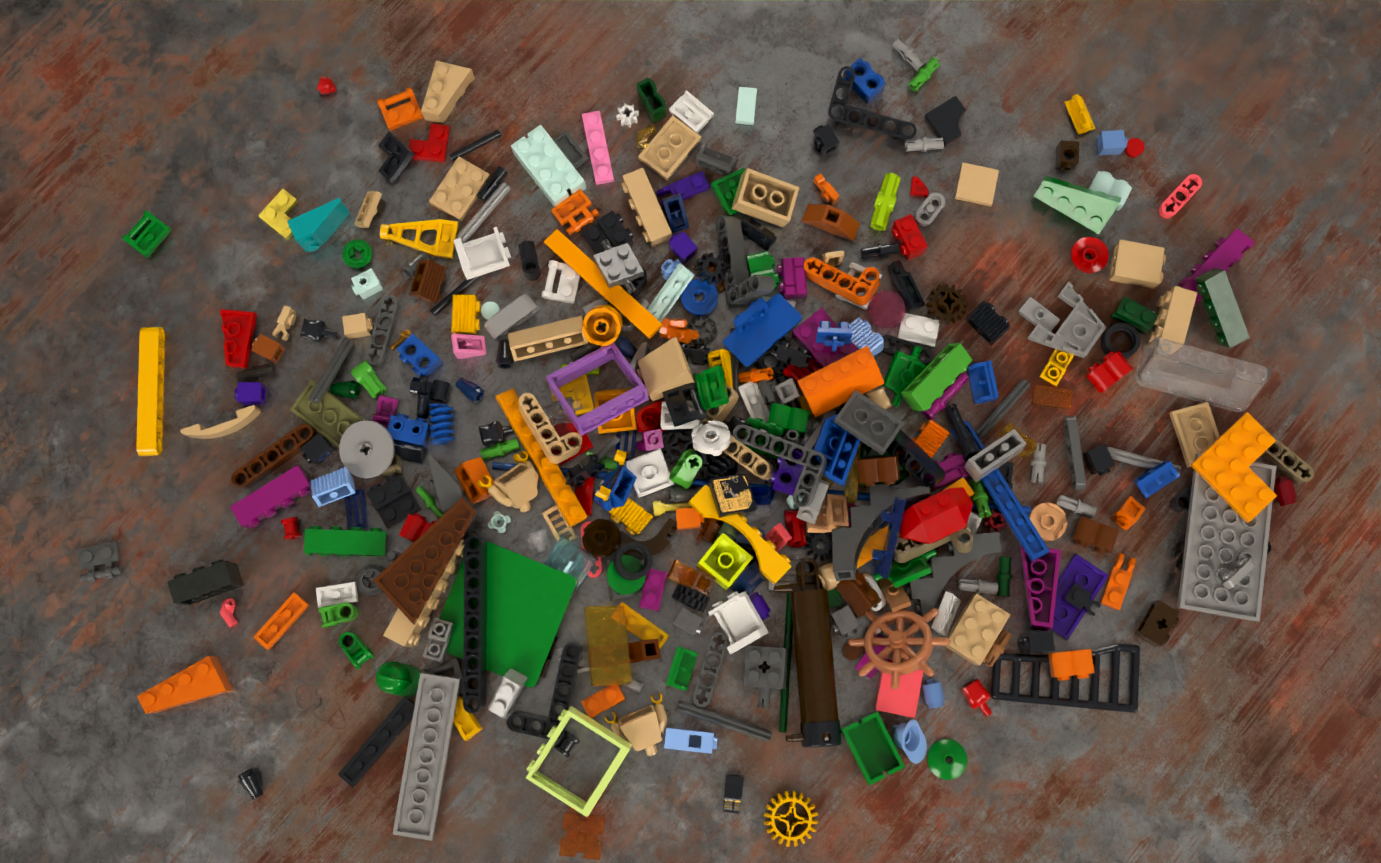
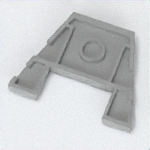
[1027,282,1106,358]

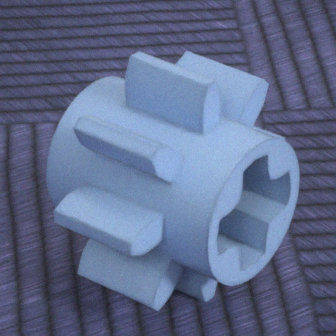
[661,259,683,281]

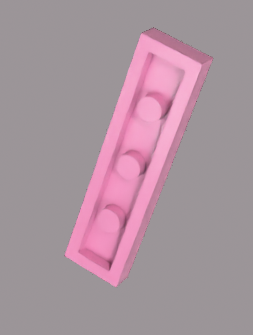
[582,111,614,185]

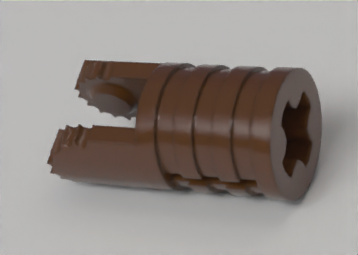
[697,518,724,545]

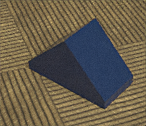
[662,193,690,233]
[730,560,766,596]

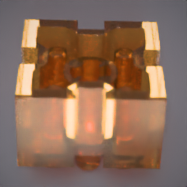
[559,811,606,860]

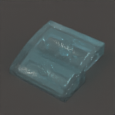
[544,536,596,592]

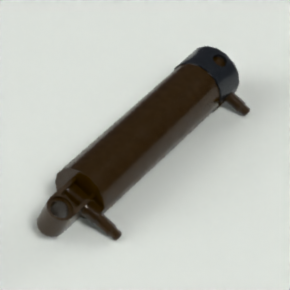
[774,558,842,748]

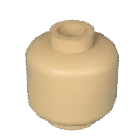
[818,562,840,591]

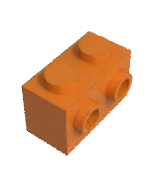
[454,457,494,504]

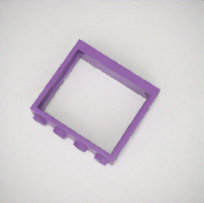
[546,342,649,436]

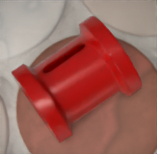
[281,517,302,540]

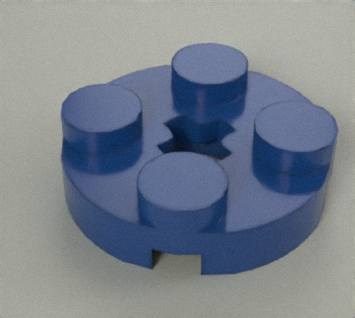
[681,278,718,316]

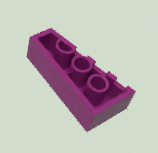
[1178,228,1255,306]
[1020,546,1061,631]

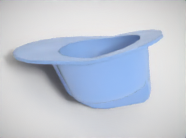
[892,719,927,764]

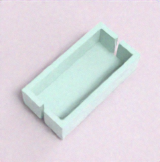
[511,125,586,207]

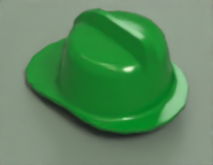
[376,661,420,697]

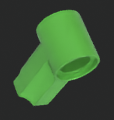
[350,360,387,399]

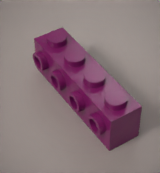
[230,465,311,529]

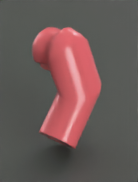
[220,598,238,628]

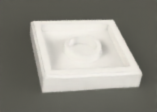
[626,448,674,498]

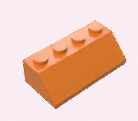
[797,346,885,418]

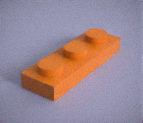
[253,592,310,650]

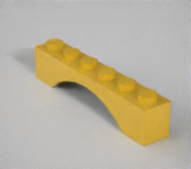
[689,484,792,585]

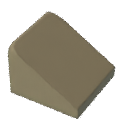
[383,453,403,479]

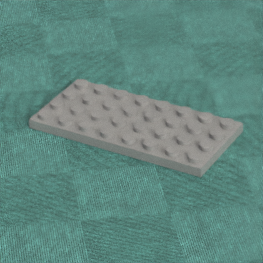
[1177,453,1276,622]

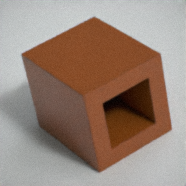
[251,334,286,364]

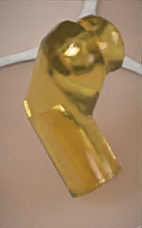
[636,124,656,149]

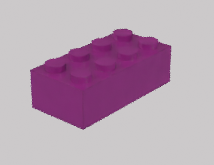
[791,307,858,369]

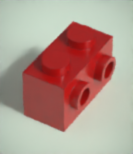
[891,214,928,261]

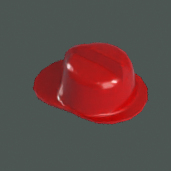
[636,400,665,433]

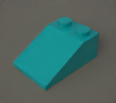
[287,197,350,253]

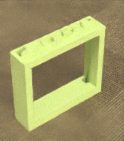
[526,706,632,817]

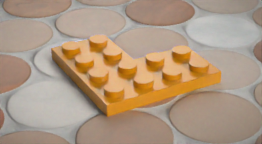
[1190,412,1277,523]

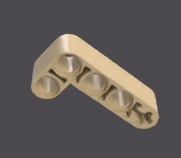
[518,393,582,464]

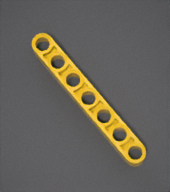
[136,327,165,456]

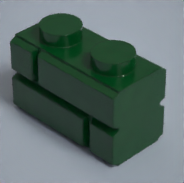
[1111,296,1159,335]

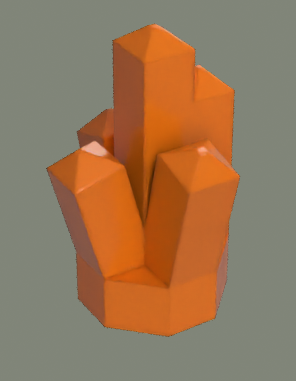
[659,317,699,344]

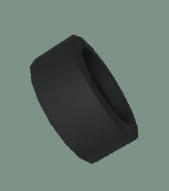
[1101,322,1141,359]
[613,542,652,580]

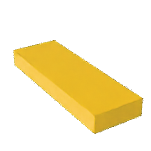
[610,602,669,649]

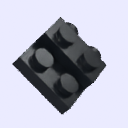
[582,210,634,254]
[367,474,422,528]

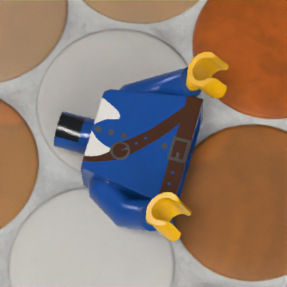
[593,449,637,511]

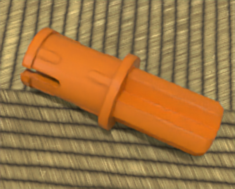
[738,367,774,383]

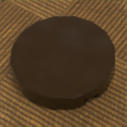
[582,519,621,558]

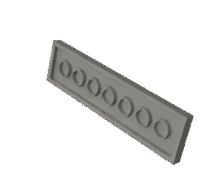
[393,672,461,841]

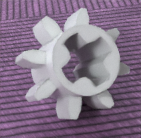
[616,103,639,128]

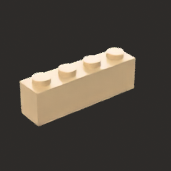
[621,168,672,247]
[508,316,588,362]

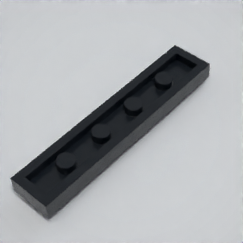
[338,696,415,788]

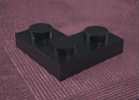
[378,132,415,183]

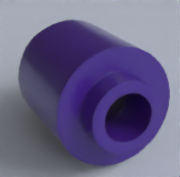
[749,592,771,621]

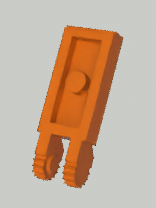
[1100,553,1136,610]

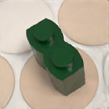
[637,78,666,123]

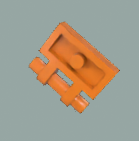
[551,189,600,236]

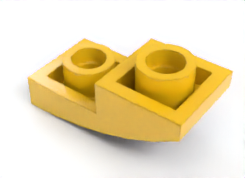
[1039,349,1074,386]

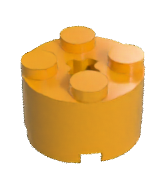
[582,305,623,346]

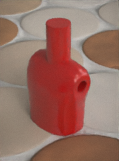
[961,678,992,717]

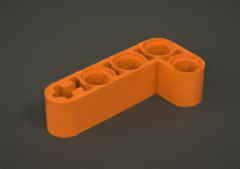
[804,257,880,306]

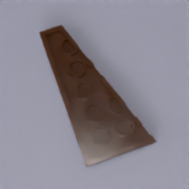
[373,497,477,625]

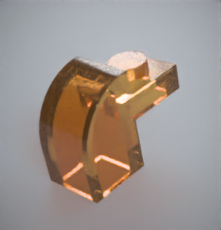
[666,560,716,596]

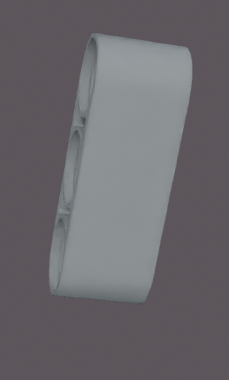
[484,293,539,341]

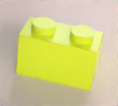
[696,533,753,590]

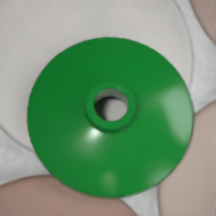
[927,739,967,780]

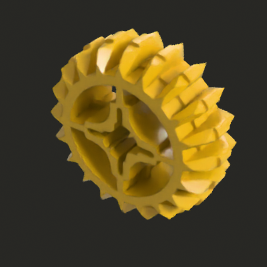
[764,790,818,847]

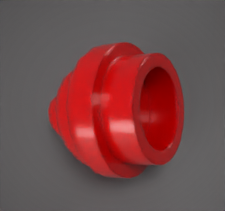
[316,76,336,95]

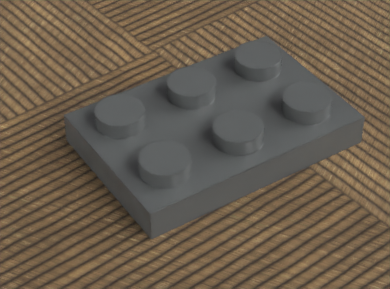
[833,390,904,455]

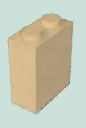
[1109,240,1166,289]

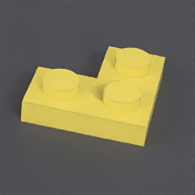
[258,189,298,240]

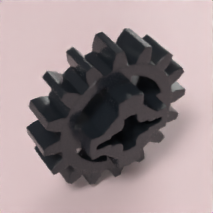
[661,429,698,464]

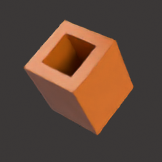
[676,508,704,531]

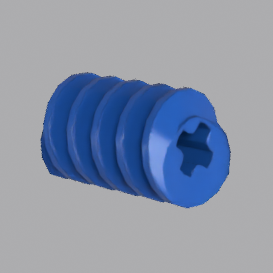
[429,404,455,445]

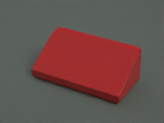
[574,477,595,517]

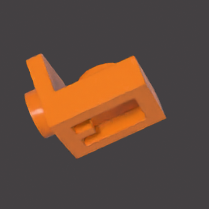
[1111,496,1146,530]

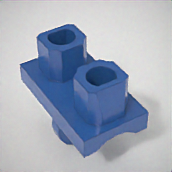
[816,321,853,352]

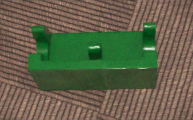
[666,646,698,691]

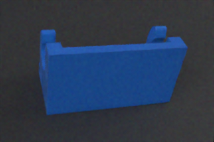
[967,360,999,404]
[1133,459,1180,498]

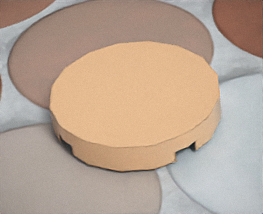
[1028,502,1068,541]

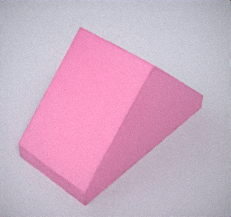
[451,334,487,359]

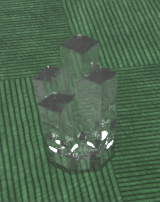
[543,397,583,426]

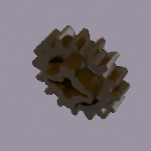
[926,284,968,325]

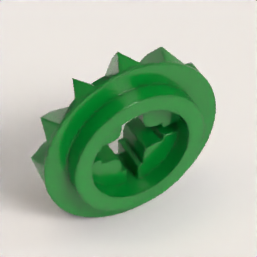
[342,239,373,269]

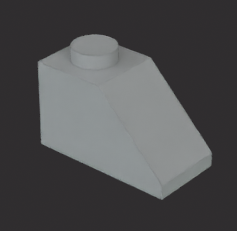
[796,476,830,525]

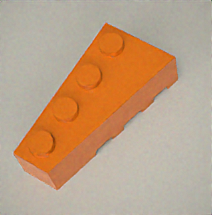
[137,656,234,714]

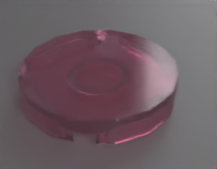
[868,291,906,329]

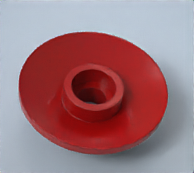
[1071,237,1109,273]

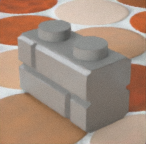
[488,669,527,718]

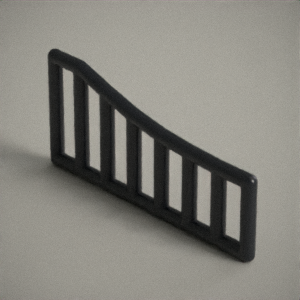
[991,643,1140,713]

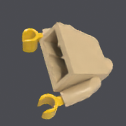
[477,451,539,512]
[605,692,667,756]

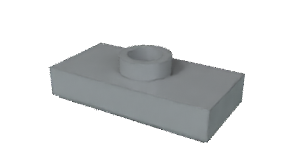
[1018,297,1060,332]

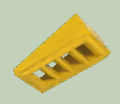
[707,349,733,388]

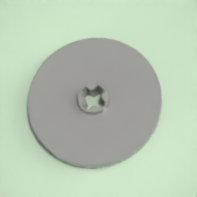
[339,420,395,478]

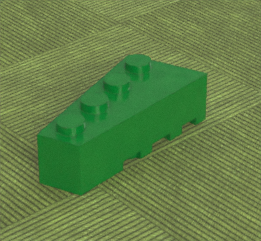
[304,526,386,557]

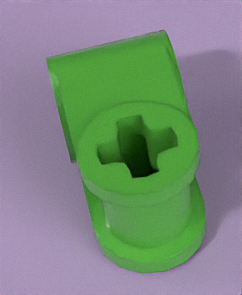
[669,449,702,489]
[318,603,359,628]

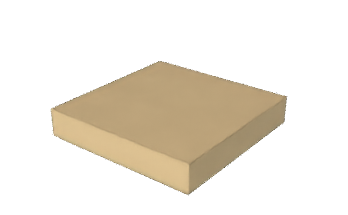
[955,163,999,207]

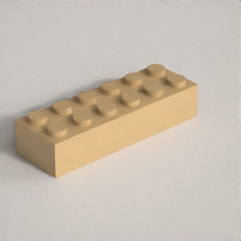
[383,540,465,648]

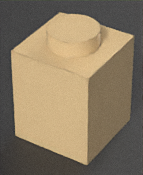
[342,313,373,339]

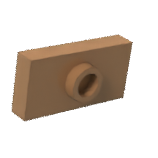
[877,577,911,612]

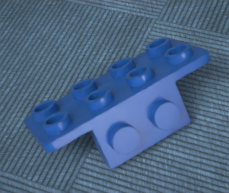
[723,294,802,367]

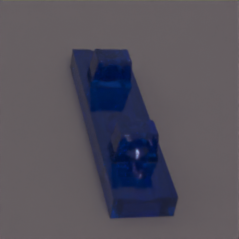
[871,497,906,578]

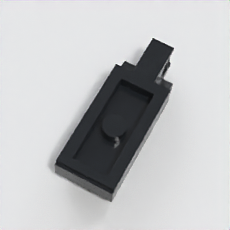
[888,260,925,311]

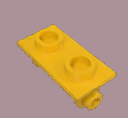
[1064,94,1096,135]

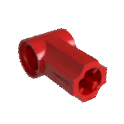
[784,509,806,548]

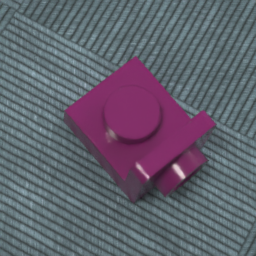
[636,429,664,451]

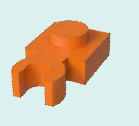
[813,173,840,206]

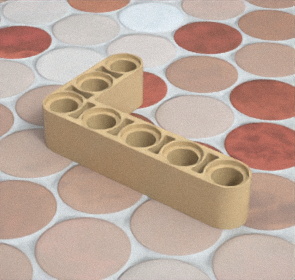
[700,385,775,480]

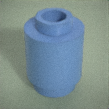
[921,678,945,709]

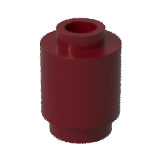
[1274,477,1297,506]

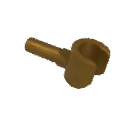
[390,330,415,350]

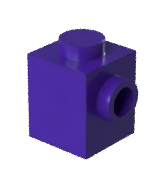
[669,231,698,265]
[235,382,267,407]

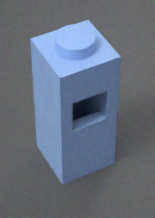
[664,727,718,754]

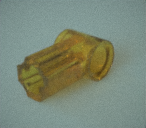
[998,422,1037,458]

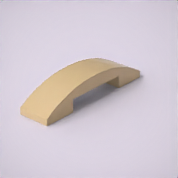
[180,405,261,439]

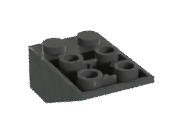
[426,454,469,513]

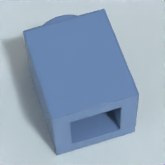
[1096,130,1127,156]

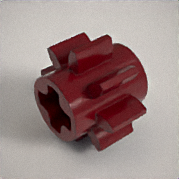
[982,509,1007,533]

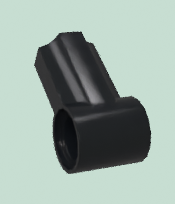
[518,240,541,281]
[410,377,450,403]

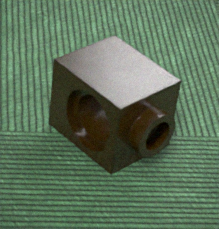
[1055,140,1080,171]

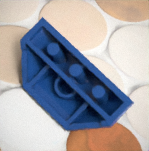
[813,414,860,486]

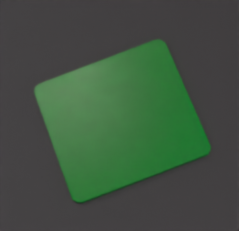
[439,539,576,687]

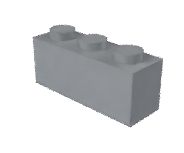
[964,429,1027,482]

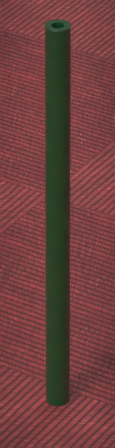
[779,593,793,733]

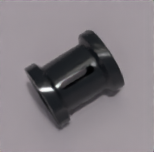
[554,730,580,757]

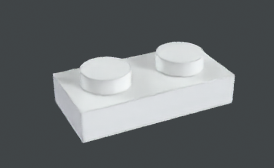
[316,582,359,608]

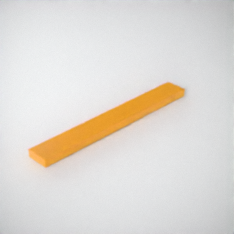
[544,229,663,339]

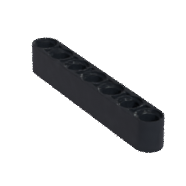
[840,394,945,488]

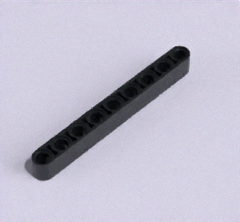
[463,534,487,713]

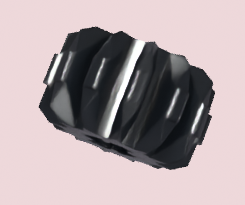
[694,252,727,285]
[707,455,738,480]
[804,532,832,562]

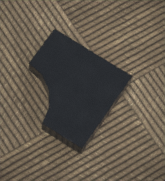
[925,96,966,146]

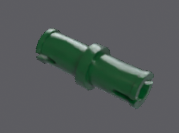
[996,556,1013,597]

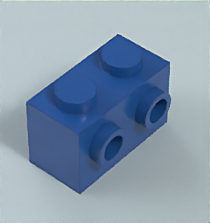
[387,413,431,448]

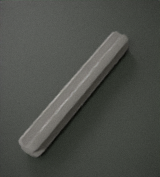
[457,182,510,243]
[1107,447,1181,475]

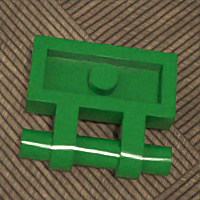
[744,417,784,459]

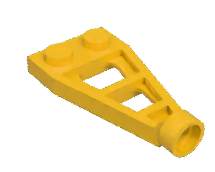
[380,219,459,259]

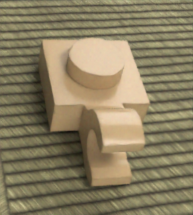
[272,305,296,342]

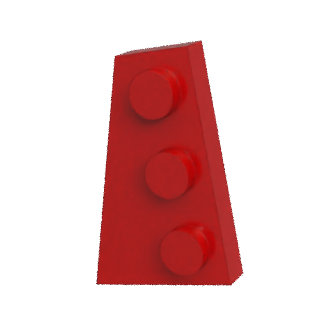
[220,309,258,369]

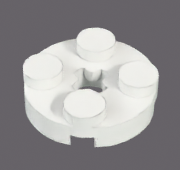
[692,420,731,456]

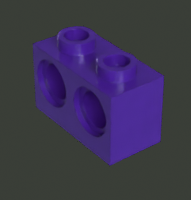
[771,451,804,496]

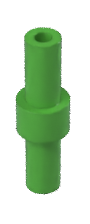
[416,486,444,519]

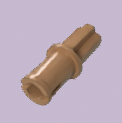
[983,630,1012,667]

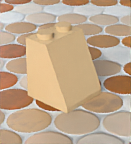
[637,337,695,401]

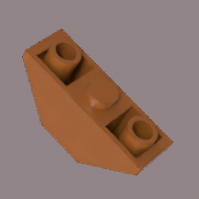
[801,204,860,241]

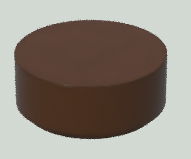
[842,641,862,660]

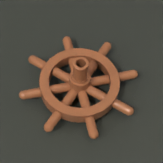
[848,608,951,690]

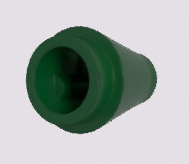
[330,380,361,399]

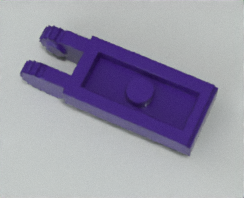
[656,171,710,207]

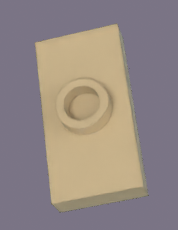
[354,191,382,228]

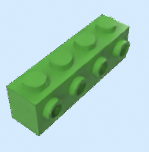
[901,343,972,411]

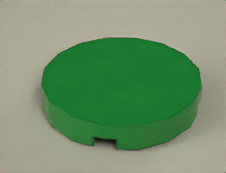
[606,555,645,595]

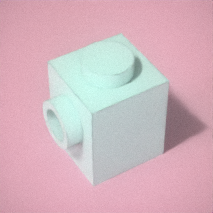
[351,268,384,300]

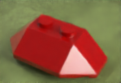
[893,487,973,544]

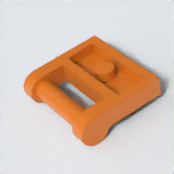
[377,87,424,131]

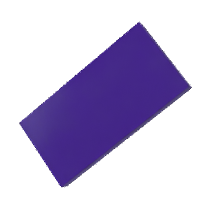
[1052,553,1109,641]

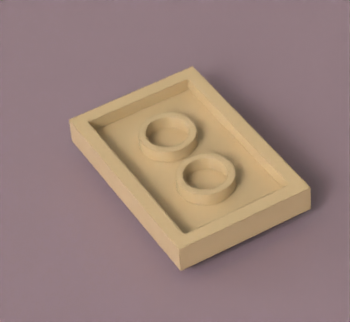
[638,115,702,181]
[429,156,491,222]
[1169,402,1220,468]

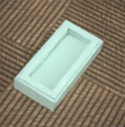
[735,87,757,125]

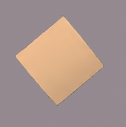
[806,494,849,533]

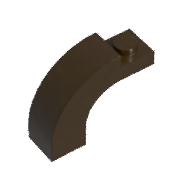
[616,518,677,560]

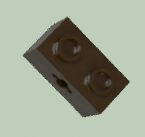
[1134,600,1180,647]

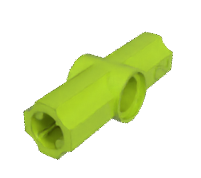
[870,173,901,231]

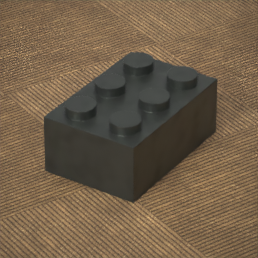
[167,559,244,606]

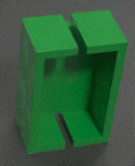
[840,711,905,786]

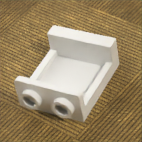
[454,227,511,280]
[708,591,769,654]

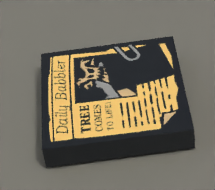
[708,473,757,518]

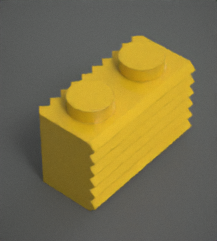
[451,295,481,335]
[608,497,653,536]

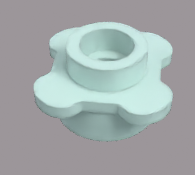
[488,511,511,533]

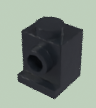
[813,124,840,158]

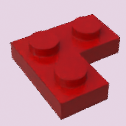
[409,124,450,163]

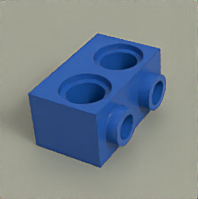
[843,58,885,104]
[396,333,443,377]

